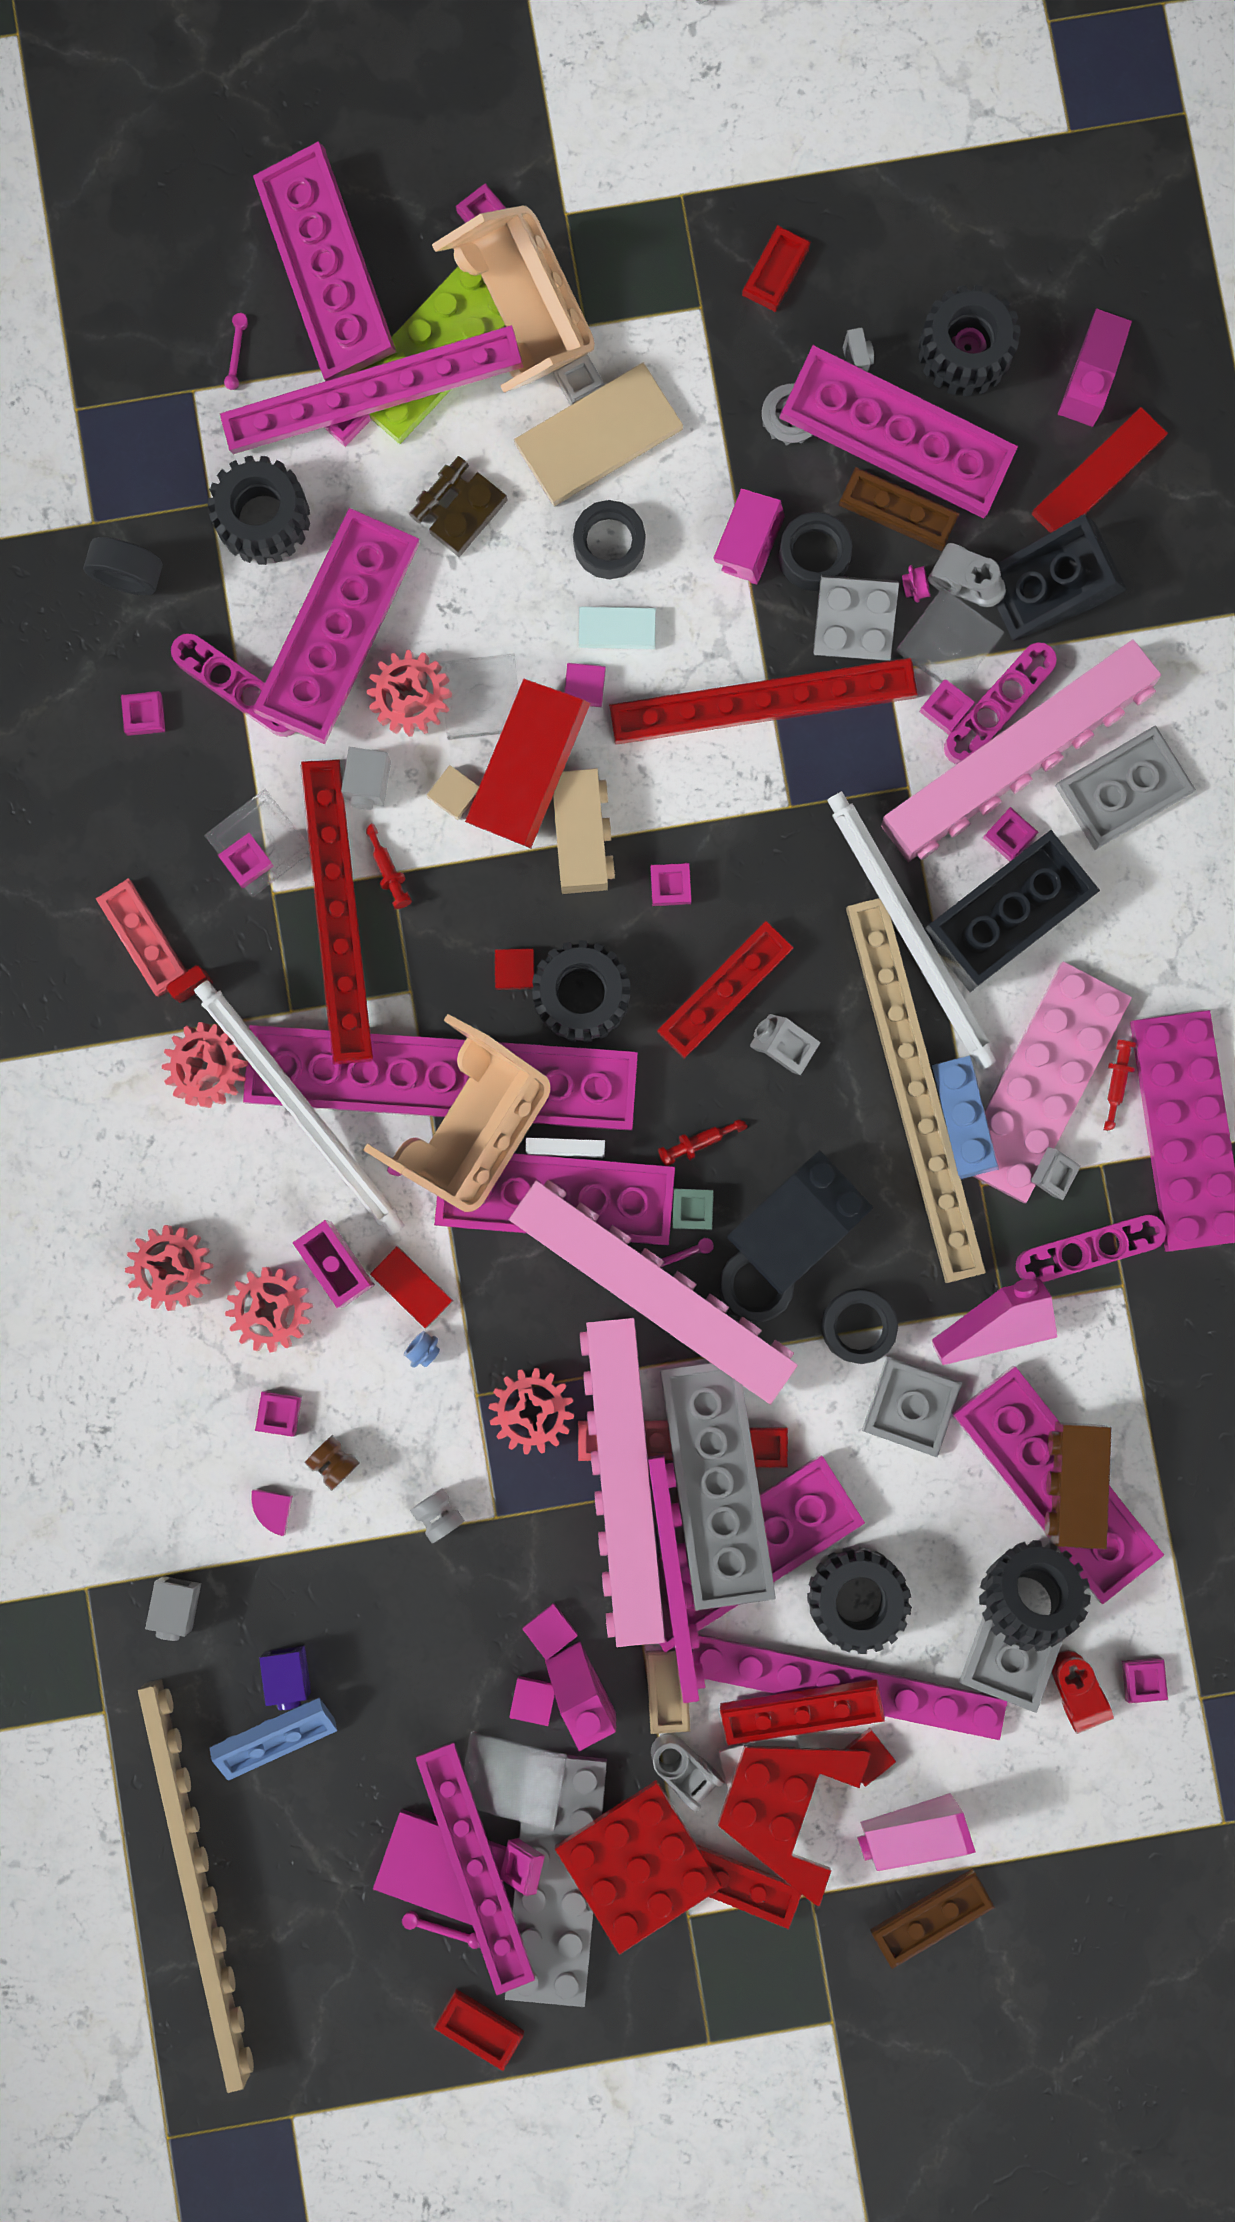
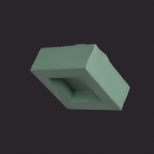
[672,1189,713,1230]

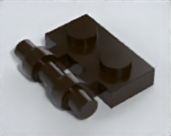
[409,456,508,557]

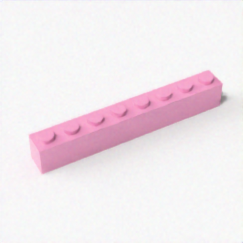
[881,639,1161,862]
[508,1180,798,1405]
[580,1318,665,1647]

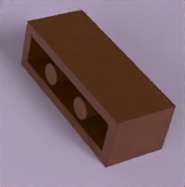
[1045,1422,1112,1549]

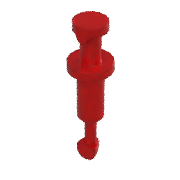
[366,823,412,909]
[1103,1039,1137,1131]
[658,1119,748,1166]

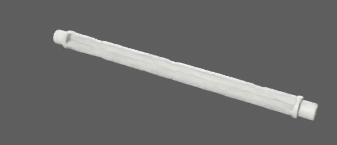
[827,791,996,1069]
[194,980,405,1236]

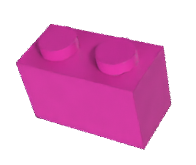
[292,1220,375,1308]

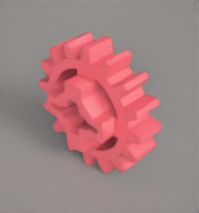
[367,650,452,737]
[162,1022,248,1108]
[125,1225,213,1311]
[225,1267,313,1353]
[489,1368,574,1455]

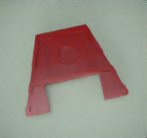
[718,1745,871,1906]

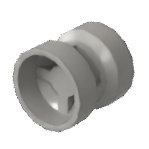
[410,1488,465,1543]

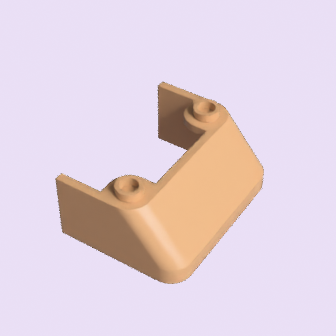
[432,205,594,393]
[363,1014,550,1212]

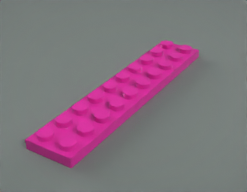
[243,1025,638,1131]

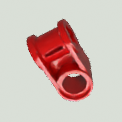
[1051,1650,1114,1734]

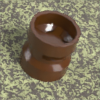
[304,1435,360,1491]

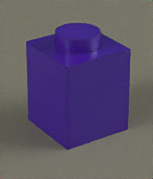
[259,1645,311,1710]

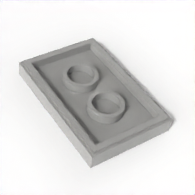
[1055,725,1196,850]

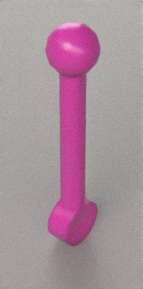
[224,313,248,390]
[661,1238,714,1267]
[402,1911,480,1949]

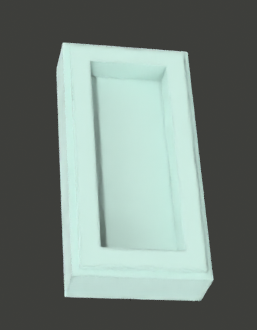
[579,607,656,649]

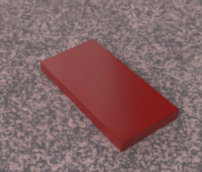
[465,678,591,849]

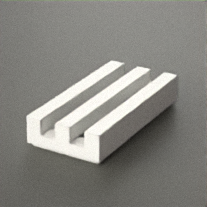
[526,1138,605,1158]

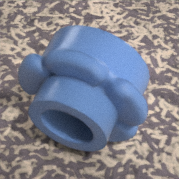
[404,1331,440,1368]

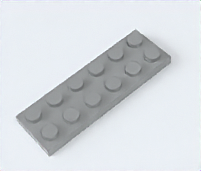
[660,1363,776,1611]
[505,1751,607,2007]

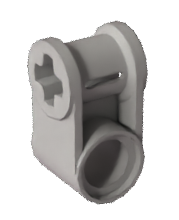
[928,543,1006,607]
[651,1733,725,1812]

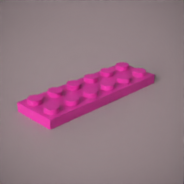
[253,141,396,381]
[779,345,1018,519]
[253,508,419,744]
[1130,1010,1235,1252]
[434,1154,675,1245]
[952,1366,1164,1604]
[658,1455,865,1652]

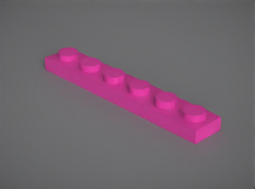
[648,1454,706,1703]
[416,1742,535,1995]

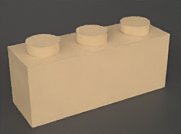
[553,768,615,894]

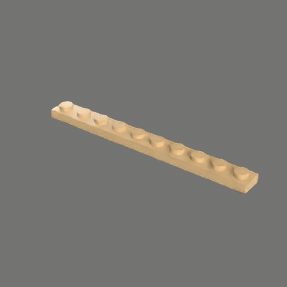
[846,898,986,1283]
[138,1679,254,2093]

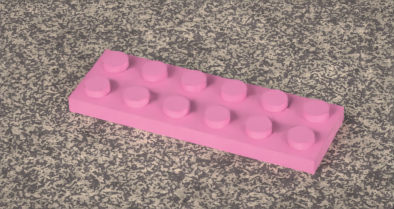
[973,961,1132,1203]

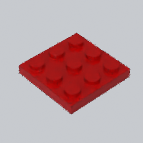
[555,1780,722,1955]

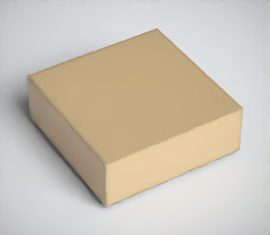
[427,765,479,820]

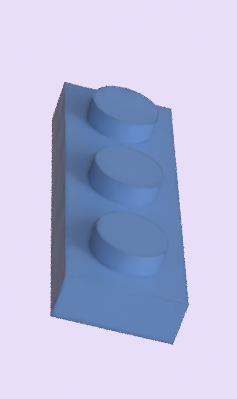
[932,1056,999,1179]
[210,1698,337,1780]

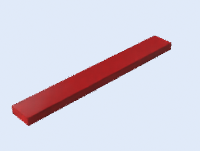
[609,658,918,745]
[300,760,373,1065]

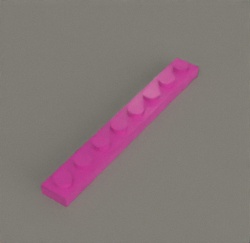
[219,325,524,455]
[692,1634,1007,1740]

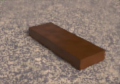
[839,467,960,551]
[870,1868,995,1969]

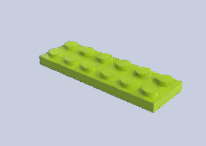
[360,266,506,444]

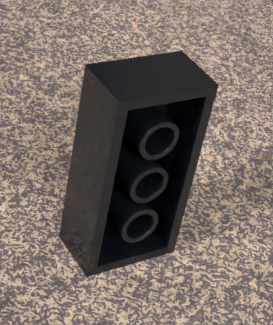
[925,830,1100,992]

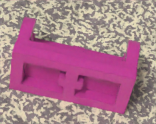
[713,488,785,585]

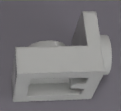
[750,1014,821,1075]

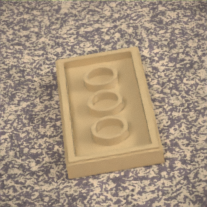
[514,362,683,507]

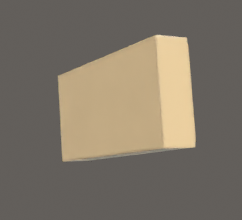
[646,1649,691,1734]

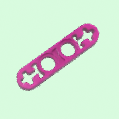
[171,634,295,737]
[944,642,1057,764]
[1016,1215,1166,1282]

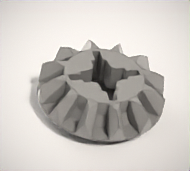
[762,384,812,446]

